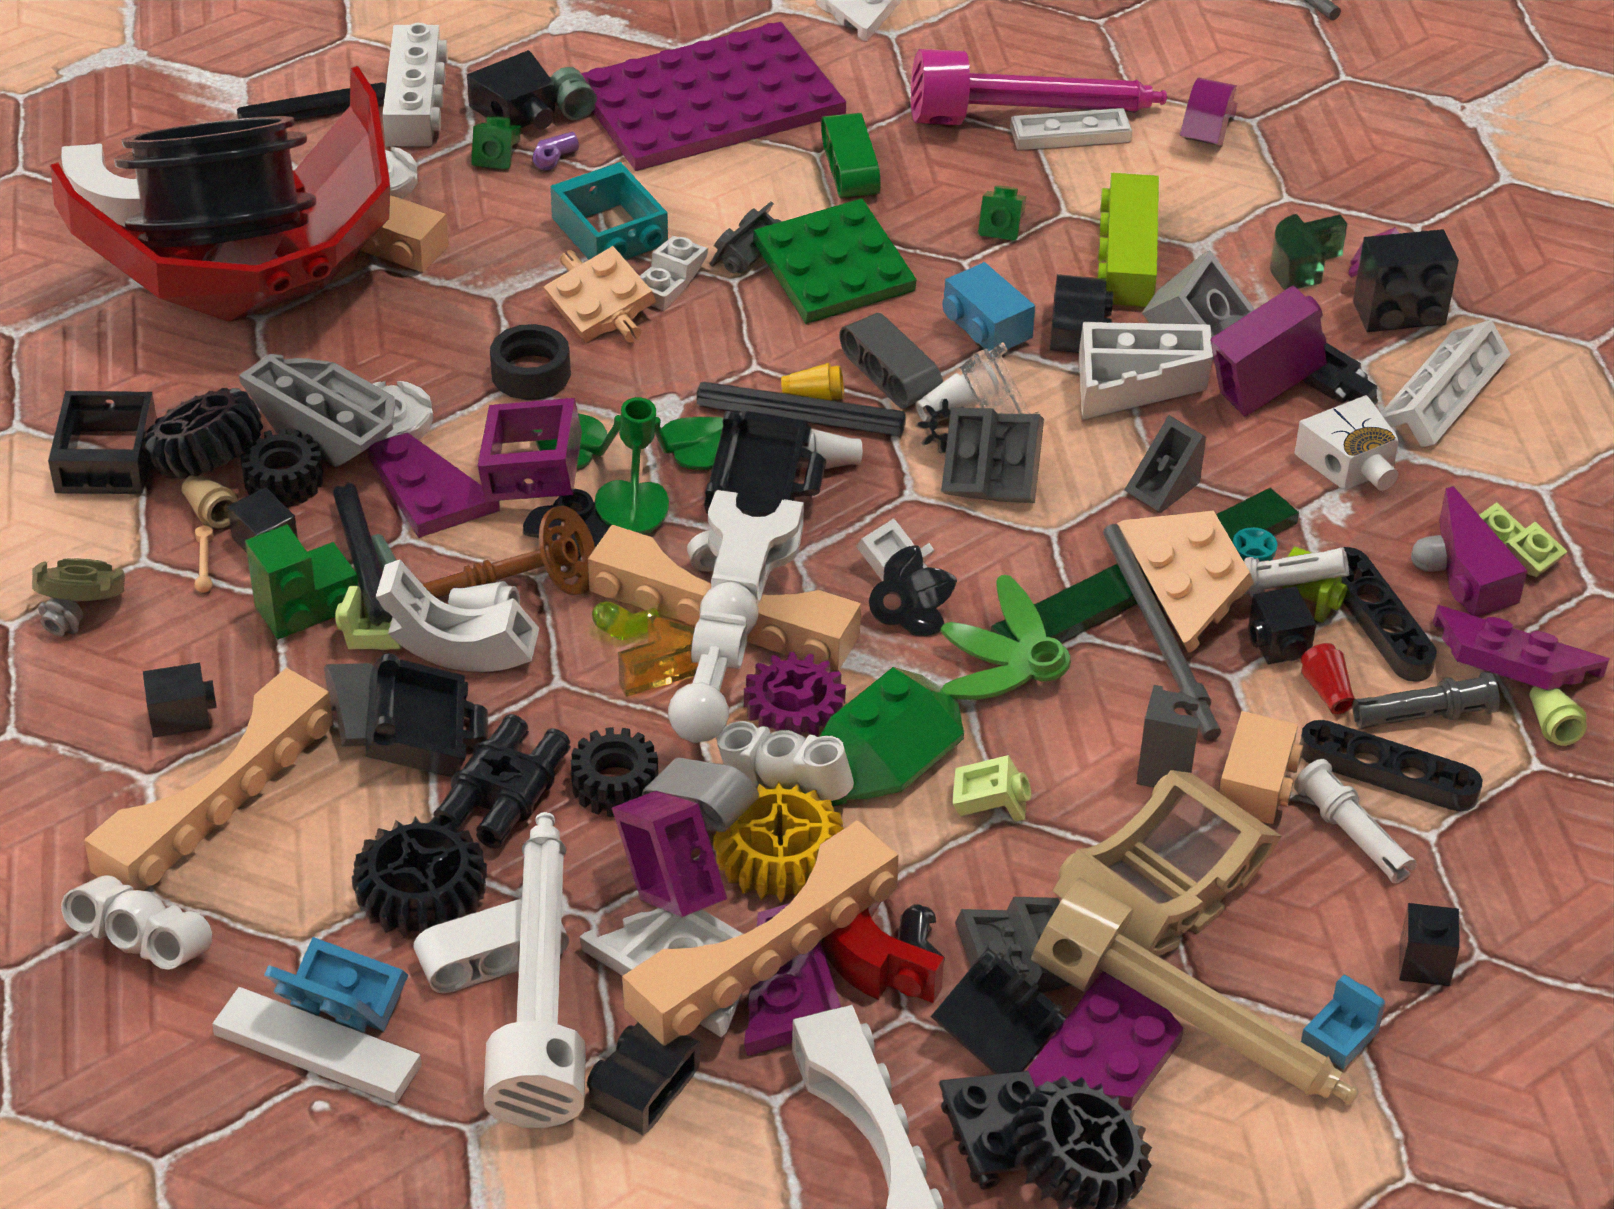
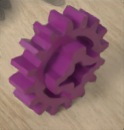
[744,652,846,737]

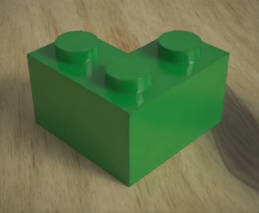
[245,524,359,640]

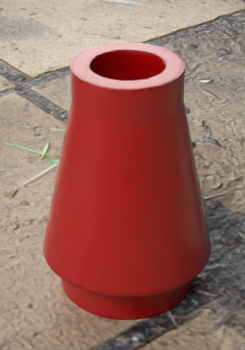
[1301,643,1355,715]

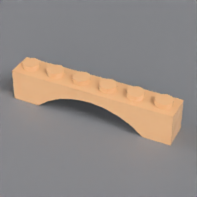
[588,525,861,671]
[84,667,333,891]
[622,820,899,1046]

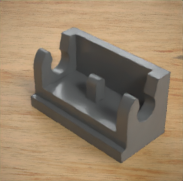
[1136,685,1200,795]

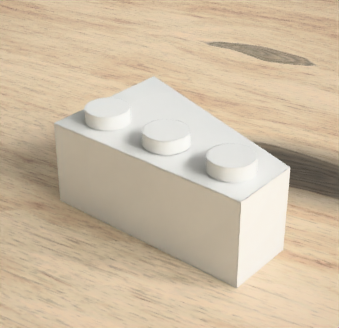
[1079,322,1213,420]

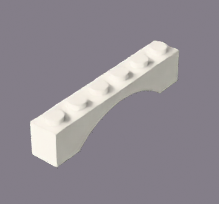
[792,1005,944,1209]

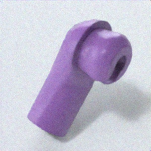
[532,132,579,171]

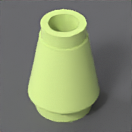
[1529,686,1587,746]

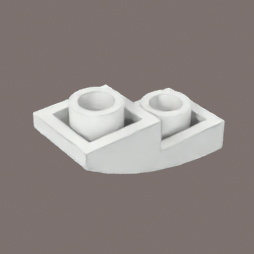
[640,236,708,311]

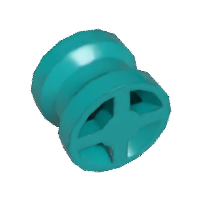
[1232,527,1278,562]

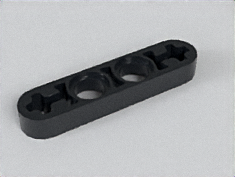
[1342,547,1437,682]
[1300,720,1483,811]

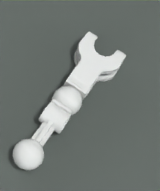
[668,490,804,743]

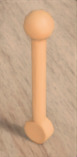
[194,525,214,593]

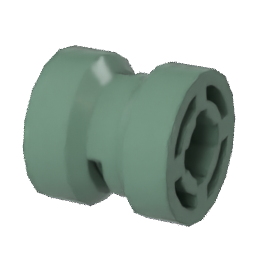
[550,67,597,120]

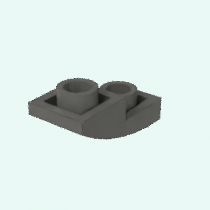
[324,663,373,747]

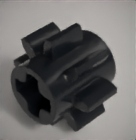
[915,399,964,453]

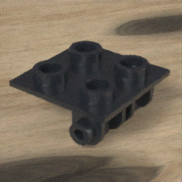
[930,948,1067,1074]
[939,1071,1036,1190]

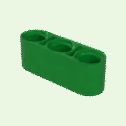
[821,113,881,198]

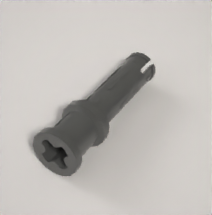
[1352,671,1500,729]

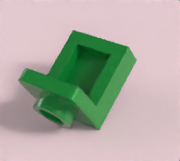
[471,117,521,169]
[978,186,1027,240]

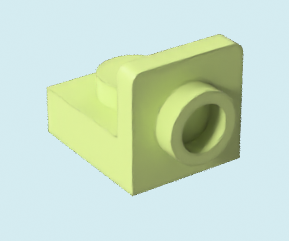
[953,755,1031,822]

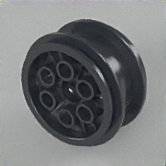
[114,116,317,247]

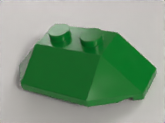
[820,667,964,807]

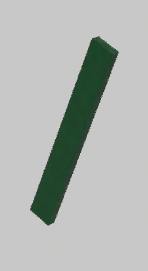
[991,487,1299,642]

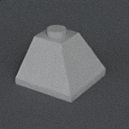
[1142,250,1255,360]

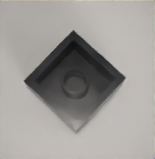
[1353,229,1459,332]

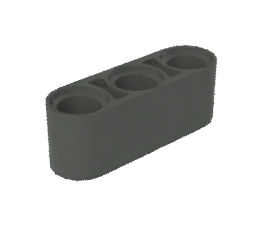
[839,313,943,409]

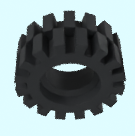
[240,429,323,507]
[571,727,658,817]

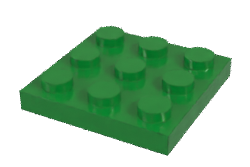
[753,198,917,324]

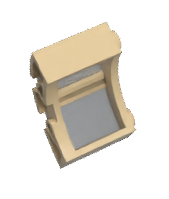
[1053,770,1282,956]

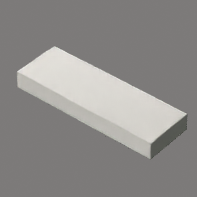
[1010,108,1132,150]

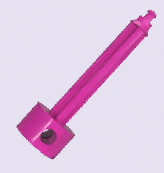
[911,49,1167,125]

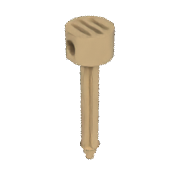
[1031,877,1358,1105]

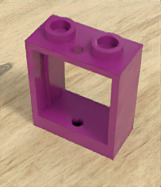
[477,398,582,502]
[612,791,727,917]

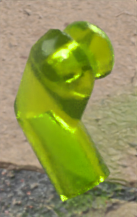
[592,601,661,640]

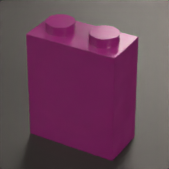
[1210,285,1327,417]

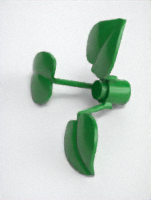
[534,397,723,534]

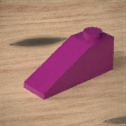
[1439,486,1527,617]

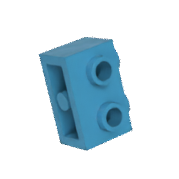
[942,262,1035,356]

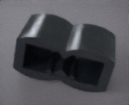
[1050,274,1113,353]
[587,1022,700,1135]

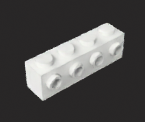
[383,23,448,146]

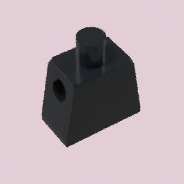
[467,50,555,129]

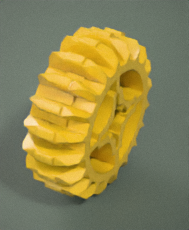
[713,781,844,902]

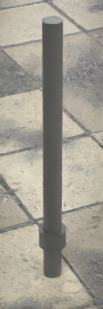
[1103,524,1221,741]

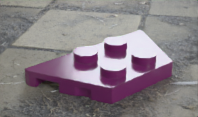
[1433,605,1610,690]
[1026,971,1184,1110]

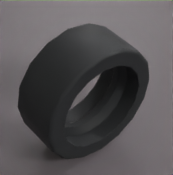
[490,324,571,400]

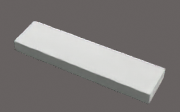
[212,987,422,1104]

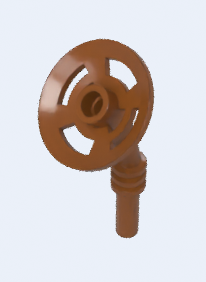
[422,506,595,598]

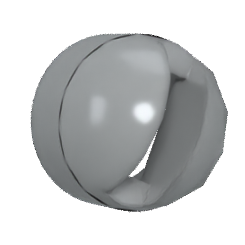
[1411,535,1447,572]

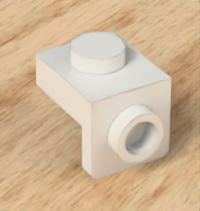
[856,518,935,581]

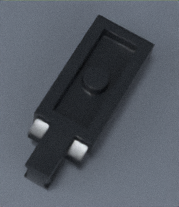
[1302,343,1378,405]

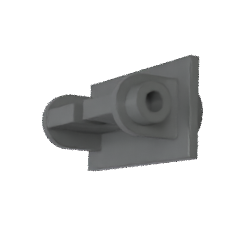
[710,202,782,273]

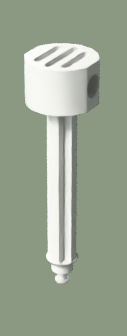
[483,812,586,1128]

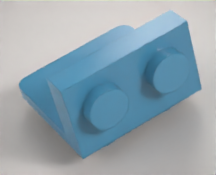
[264,937,408,1033]

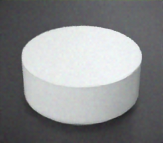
[687,530,717,572]

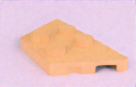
[1117,511,1254,653]

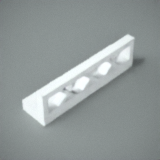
[1381,320,1511,448]

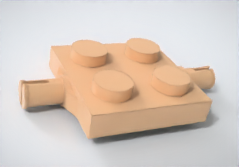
[543,246,656,343]

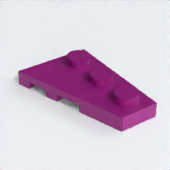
[367,432,500,538]
[744,903,841,1056]

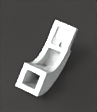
[61,144,142,227]
[375,559,540,672]

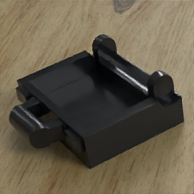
[704,410,827,517]
[365,653,488,777]

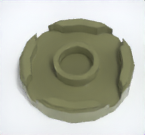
[32,558,125,601]

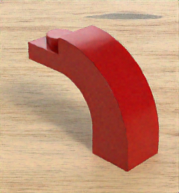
[822,902,944,1003]

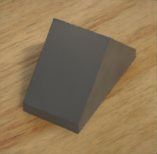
[1124,415,1206,513]

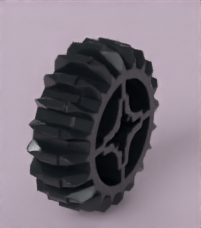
[143,388,264,479]
[352,816,488,938]
[1008,1076,1152,1209]

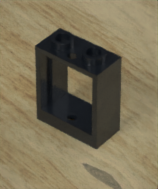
[48,391,157,494]

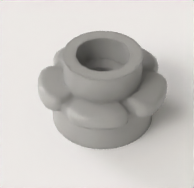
[38,597,83,636]

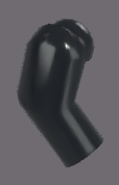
[898,904,945,961]

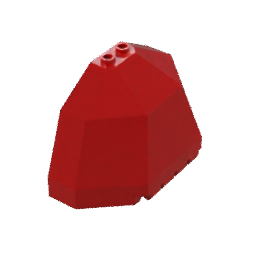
[50,66,390,322]

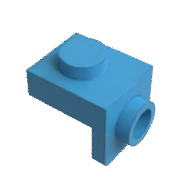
[1301,975,1385,1070]

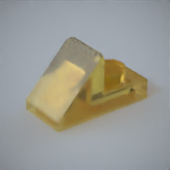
[618,616,699,697]

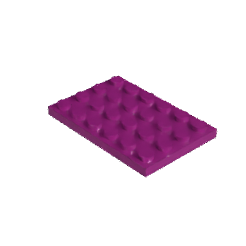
[581,21,846,171]

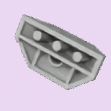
[239,354,395,467]

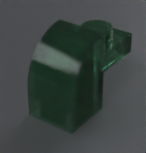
[1270,213,1348,291]

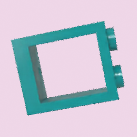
[550,162,668,260]

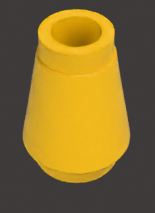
[781,362,844,401]

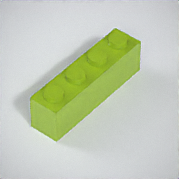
[1097,172,1159,307]

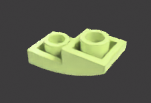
[1479,502,1568,577]

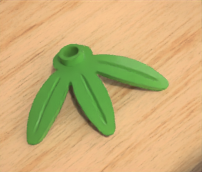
[940,575,1071,700]

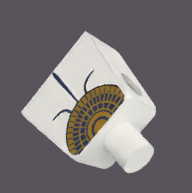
[1295,395,1399,491]

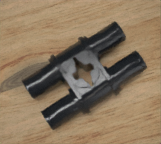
[433,714,571,849]

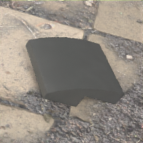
[941,408,1044,503]
[955,897,1071,993]

